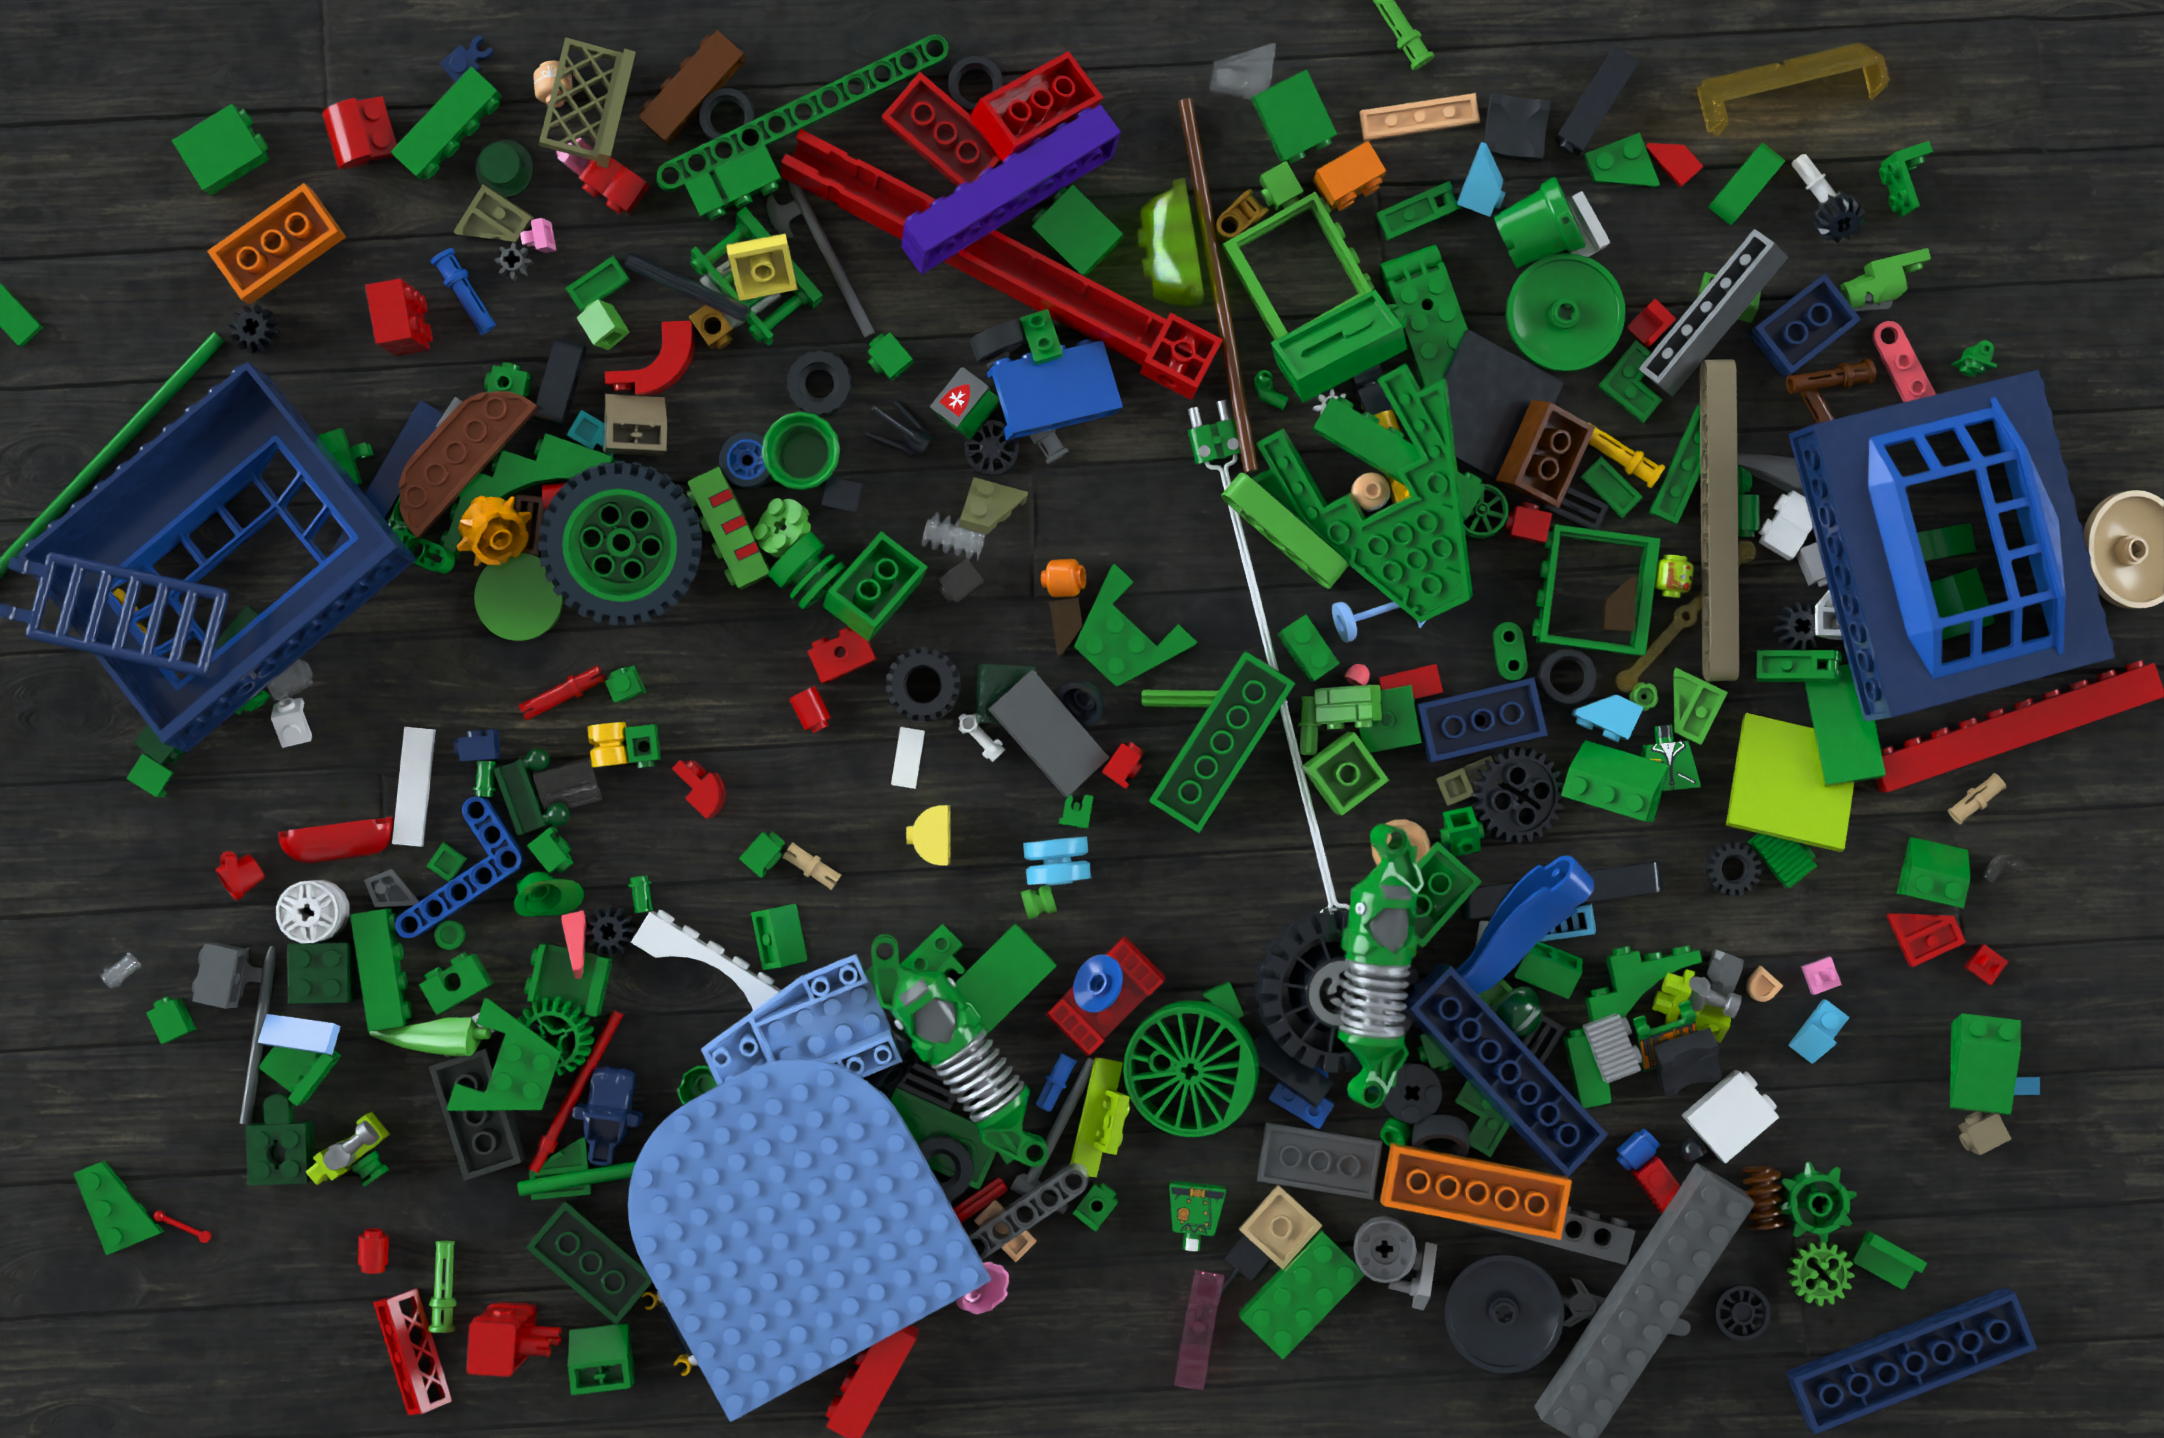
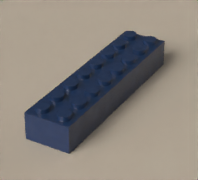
[1402,964,1608,1177]
[1786,1287,2037,1434]

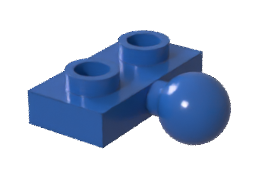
[1269,1067,1335,1129]

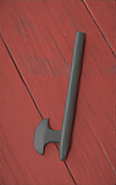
[766,181,875,338]
[239,946,276,1125]

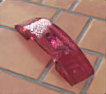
[1174,1269,1224,1390]

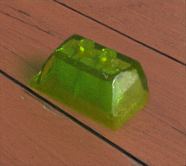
[1137,178,1204,307]

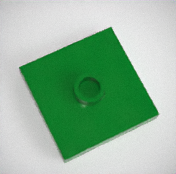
[1359,685,1423,753]

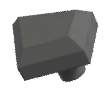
[364,869,420,907]

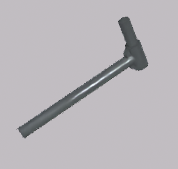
[1010,1057,1095,1214]

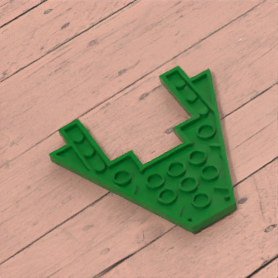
[1252,364,1473,623]

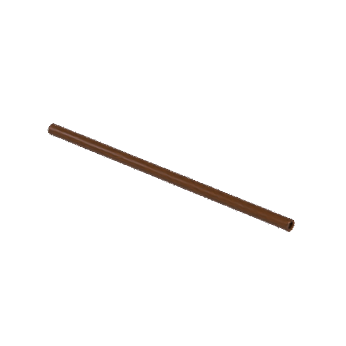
[1178,98,1259,473]

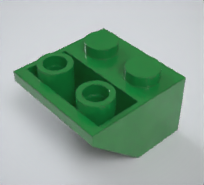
[568,1323,636,1395]

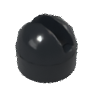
[1681,1138,1707,1163]

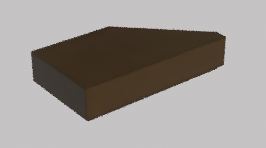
[1603,576,1637,632]
[1049,597,1083,656]

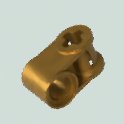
[1215,189,1270,243]

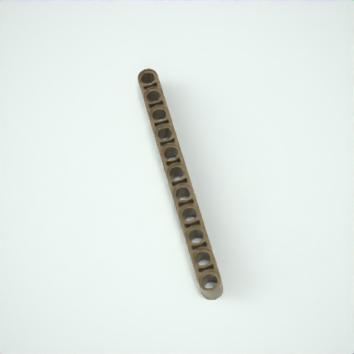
[1700,359,1739,682]

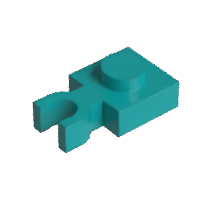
[566,410,614,457]

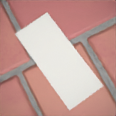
[891,727,925,789]

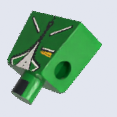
[1641,725,1701,791]

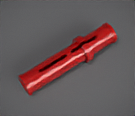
[519,664,606,721]

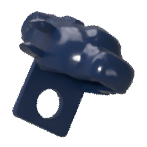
[572,1065,643,1166]

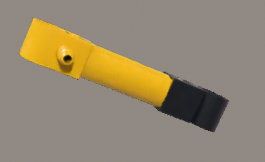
[1350,364,1410,504]

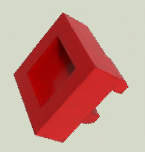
[1964,944,2008,985]

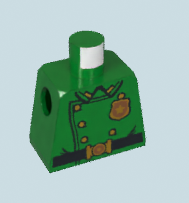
[1169,1180,1226,1251]

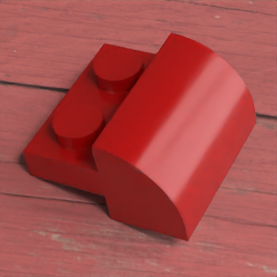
[322,96,397,170]
[672,760,726,819]

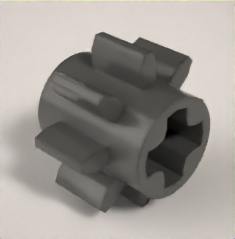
[494,242,534,281]

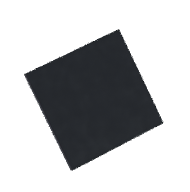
[1442,330,1564,480]

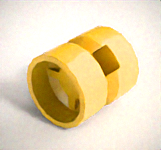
[587,722,629,767]

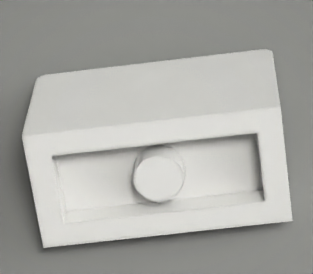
[1567,191,1610,257]

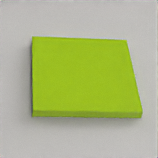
[1726,713,1854,852]

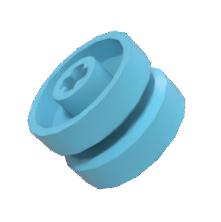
[1023,836,1091,886]

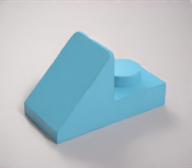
[1788,999,1850,1064]

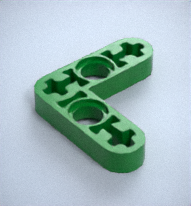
[388,498,455,574]

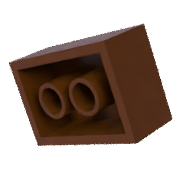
[1496,400,1595,508]

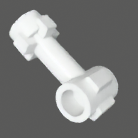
[958,713,1005,762]

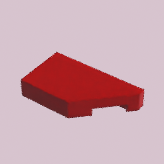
[1645,143,1704,188]

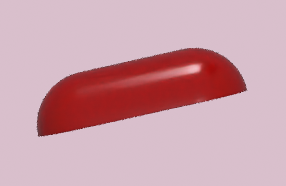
[278,817,395,863]

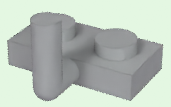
[1388,1242,1437,1310]

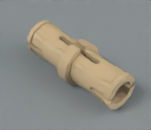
[1948,773,2006,824]
[782,842,842,890]

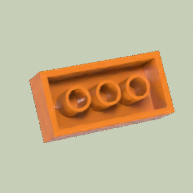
[207,183,346,305]

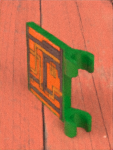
[1633,1000,1697,1072]

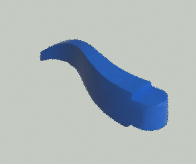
[1414,855,1594,994]

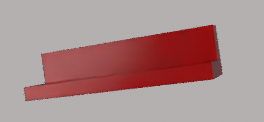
[373,1288,452,1415]

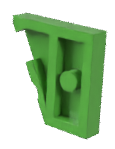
[1674,668,1728,746]

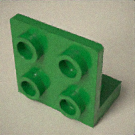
[1879,141,1933,218]
[259,1046,342,1106]

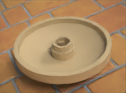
[2083,490,2164,609]

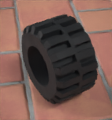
[886,647,961,722]

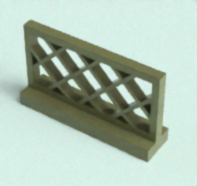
[539,37,636,169]

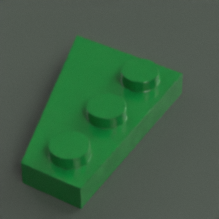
[73,1161,164,1255]

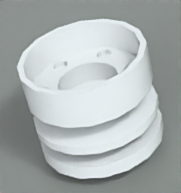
[276,880,350,943]

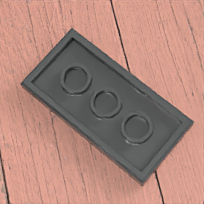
[988,670,1109,797]
[1257,1122,1383,1200]

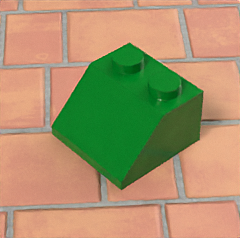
[1897,837,1970,908]

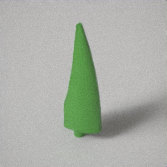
[369,1017,491,1056]

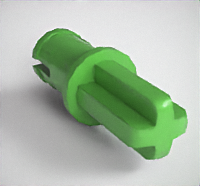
[1298,696,1322,756]

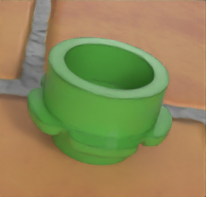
[1629,682,1658,711]

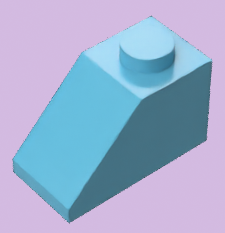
[1457,142,1506,217]

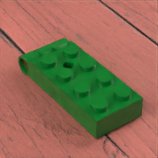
[1379,244,1468,388]

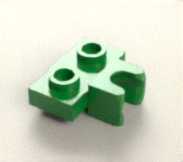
[900,924,968,977]

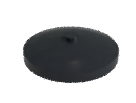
[1444,1253,1564,1373]

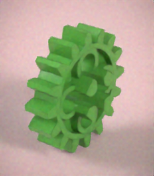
[1787,1240,1854,1306]

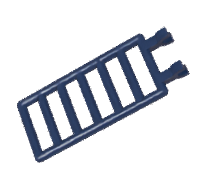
[0,552,229,677]

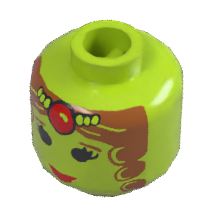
[1654,555,1694,598]

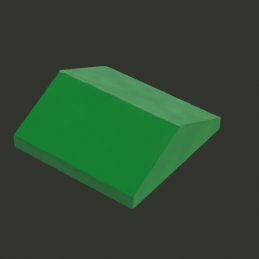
[1930,567,1995,640]

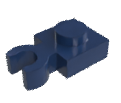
[439,35,494,83]

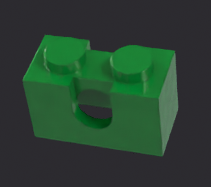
[419,952,493,1015]

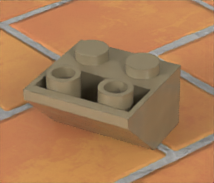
[604,394,667,456]

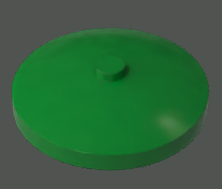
[1506,253,1625,372]

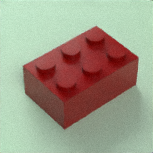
[365,278,433,356]

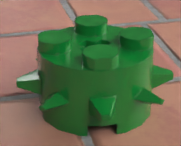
[1778,1162,1857,1243]

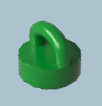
[1380,1117,1412,1147]

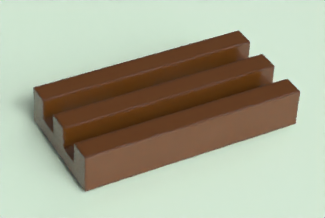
[515,494,545,557]

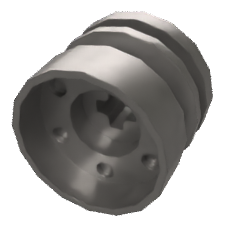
[1353,1216,1417,1283]

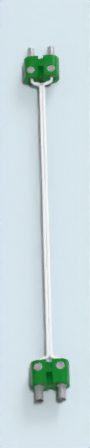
[1188,400,1350,942]

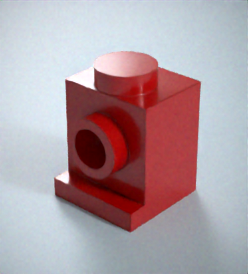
[1102,742,1144,789]

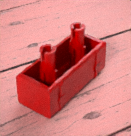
[467,1302,562,1376]

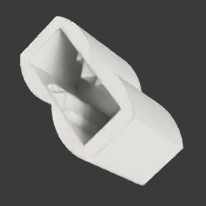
[1758,490,1813,561]

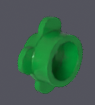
[1737,466,1752,495]

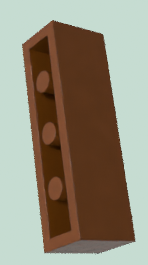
[639,30,746,146]

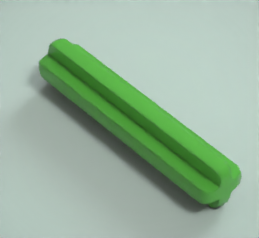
[1141,690,1219,707]

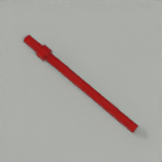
[528,1010,624,1173]

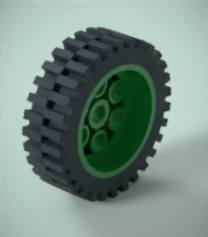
[538,461,702,625]

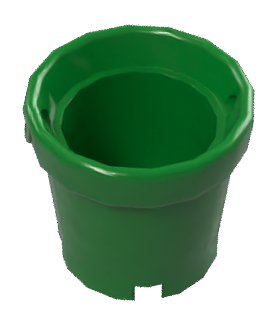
[1494,177,1586,268]
[762,412,840,490]

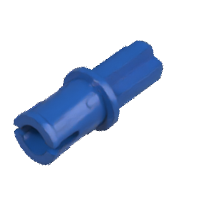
[1036,1052,1077,1112]

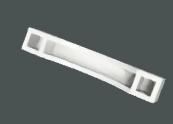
[631,910,781,1011]

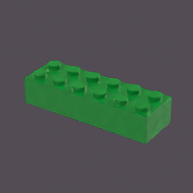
[1149,650,1295,833]

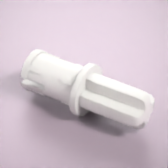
[1791,154,1837,202]

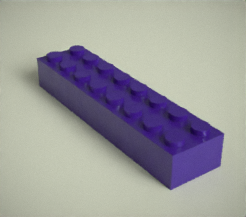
[901,104,1121,275]

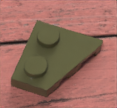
[454,184,534,242]
[959,477,1028,534]

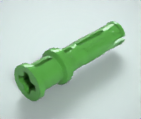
[1373,0,1435,71]
[428,1241,456,1333]

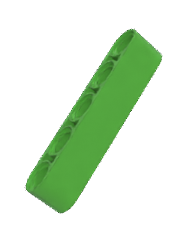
[1221,473,1349,589]

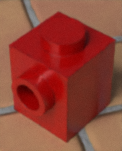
[1504,502,1552,544]

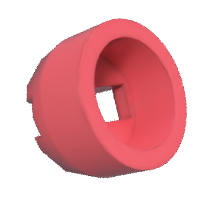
[1344,664,1370,686]

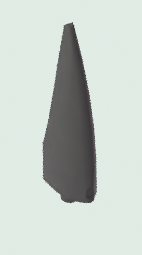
[1737,453,1805,497]

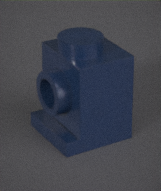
[454,729,501,762]

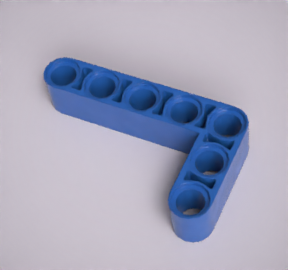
[395,797,526,938]

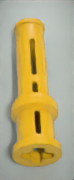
[1588,422,1665,488]

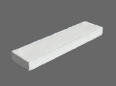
[392,727,436,847]

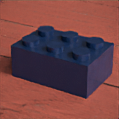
[1747,273,1861,379]

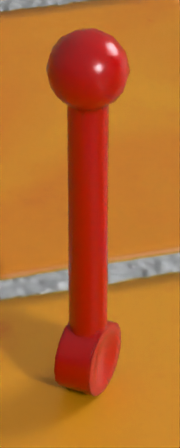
[153,1210,212,1243]

